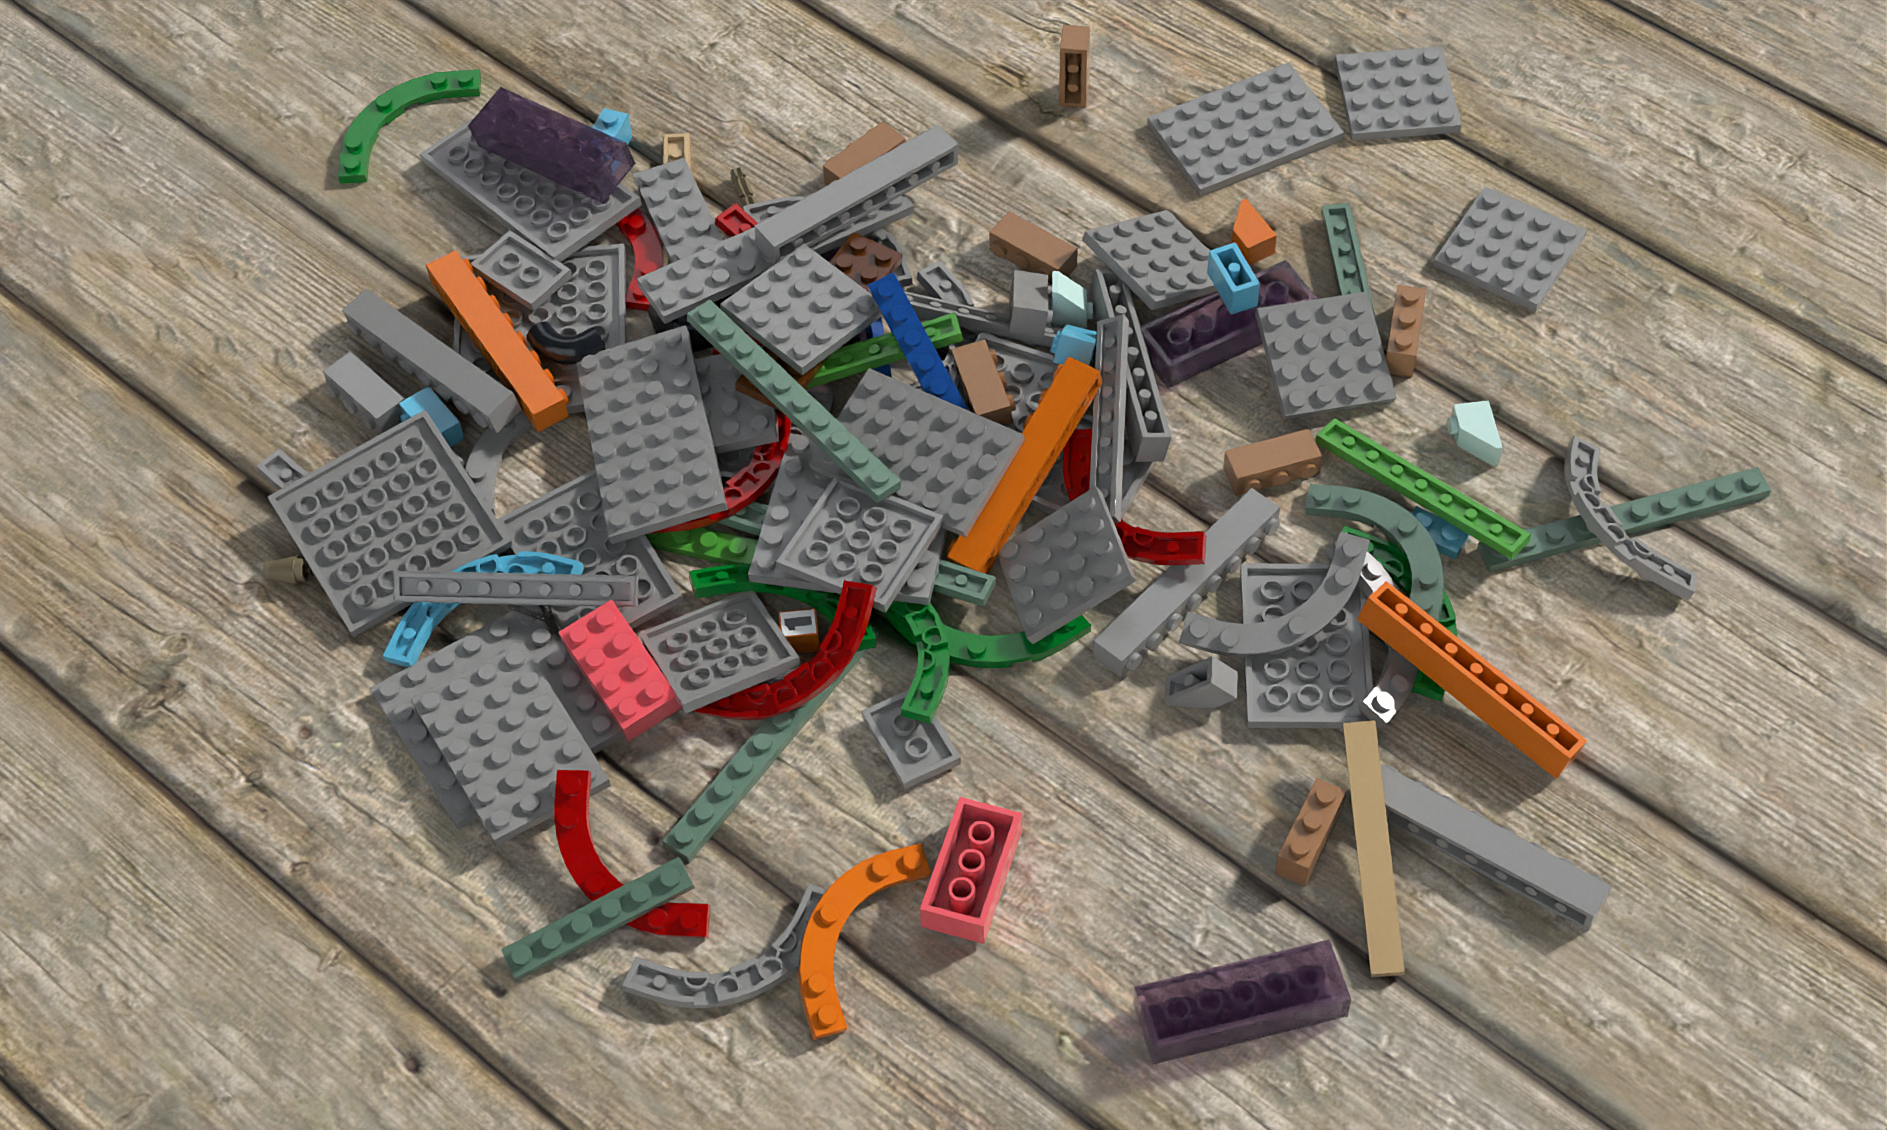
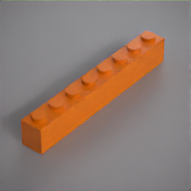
[426,250,569,432]
[947,356,1103,574]
[1357,581,1587,779]

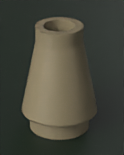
[263,555,312,585]

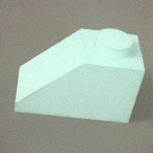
[1052,271,1093,329]
[1447,400,1503,466]

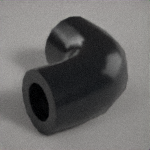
[526,321,606,365]

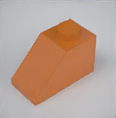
[1231,199,1277,265]

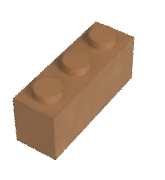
[1059,25,1090,108]
[823,122,906,186]
[989,211,1078,284]
[1386,285,1426,377]
[951,339,1016,426]
[1223,428,1322,496]
[1275,778,1347,887]

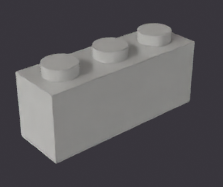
[1009,270,1053,337]
[323,351,405,434]

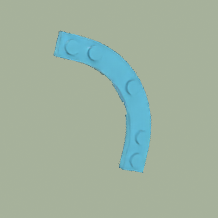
[383,551,584,667]

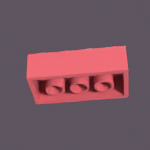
[558,599,681,742]
[920,797,1022,944]

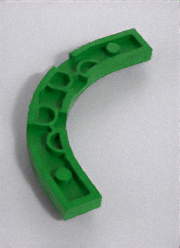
[338,69,481,184]
[1341,526,1458,702]
[689,564,876,652]
[888,601,950,724]
[881,609,1091,668]

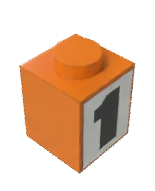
[777,608,820,653]

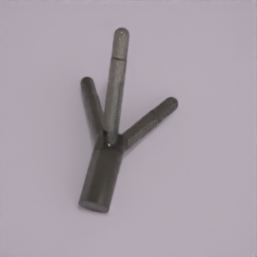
[508,571,564,641]

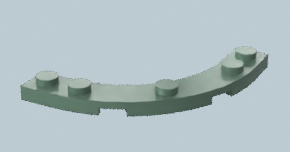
[1305,484,1444,622]

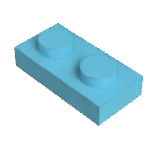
[1411,506,1470,560]

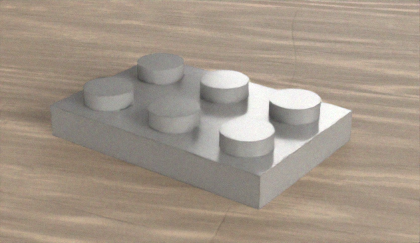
[471,230,572,311]
[861,689,961,790]

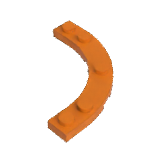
[798,843,931,1040]

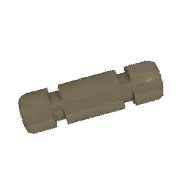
[730,167,757,208]

